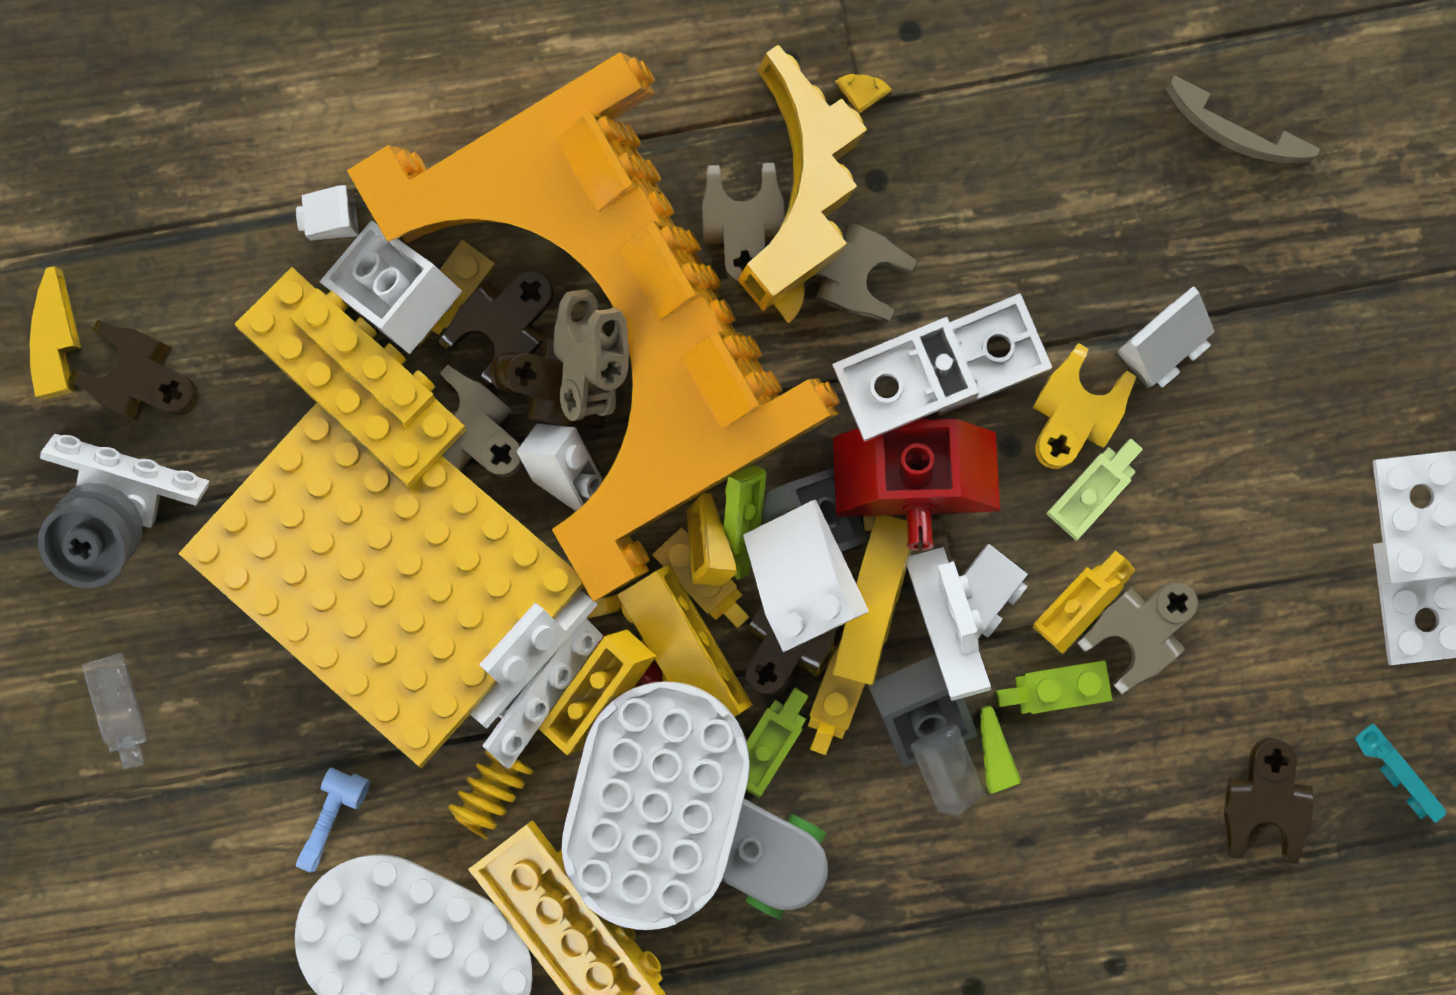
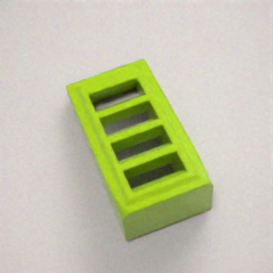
[980,705,1021,794]

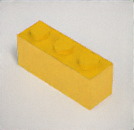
[538,630,656,756]

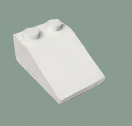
[320,220,462,354]
[1116,286,1215,388]
[743,499,869,652]

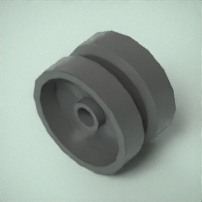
[38,483,143,588]

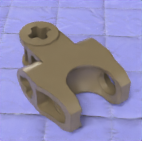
[702,163,784,288]
[813,223,917,323]
[554,289,629,421]
[440,365,523,478]
[1076,582,1198,694]

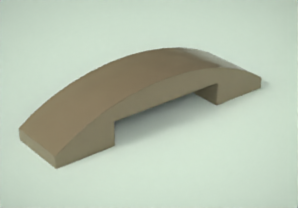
[1166,75,1320,163]

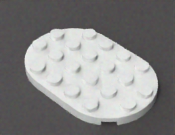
[562,681,750,930]
[295,854,533,995]

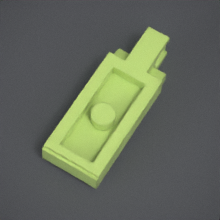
[1046,438,1143,541]

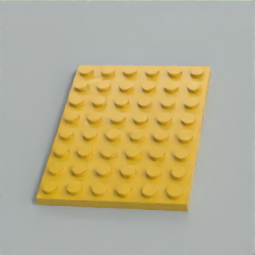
[179,403,584,769]

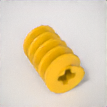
[448,750,534,840]

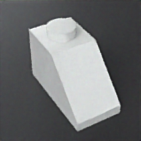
[296,185,359,241]

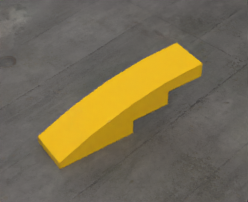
[832,515,911,685]

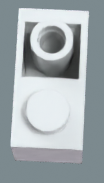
[516,423,603,511]
[963,544,1028,638]

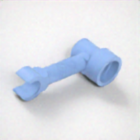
[296,767,370,873]

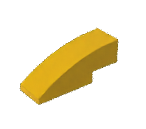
[30,266,82,400]

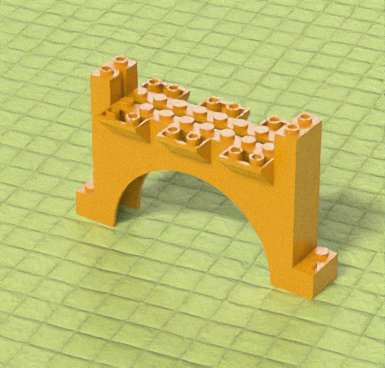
[347,52,840,601]

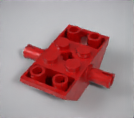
[833,416,1000,551]

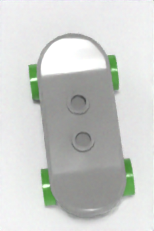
[721,799,828,920]

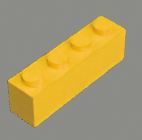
[617,564,753,717]

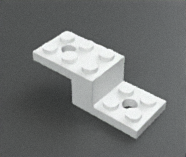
[832,293,1052,442]
[1373,451,1456,665]

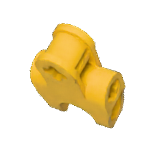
[1032,343,1137,469]

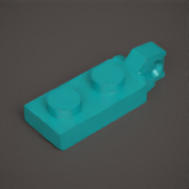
[1354,723,1447,823]

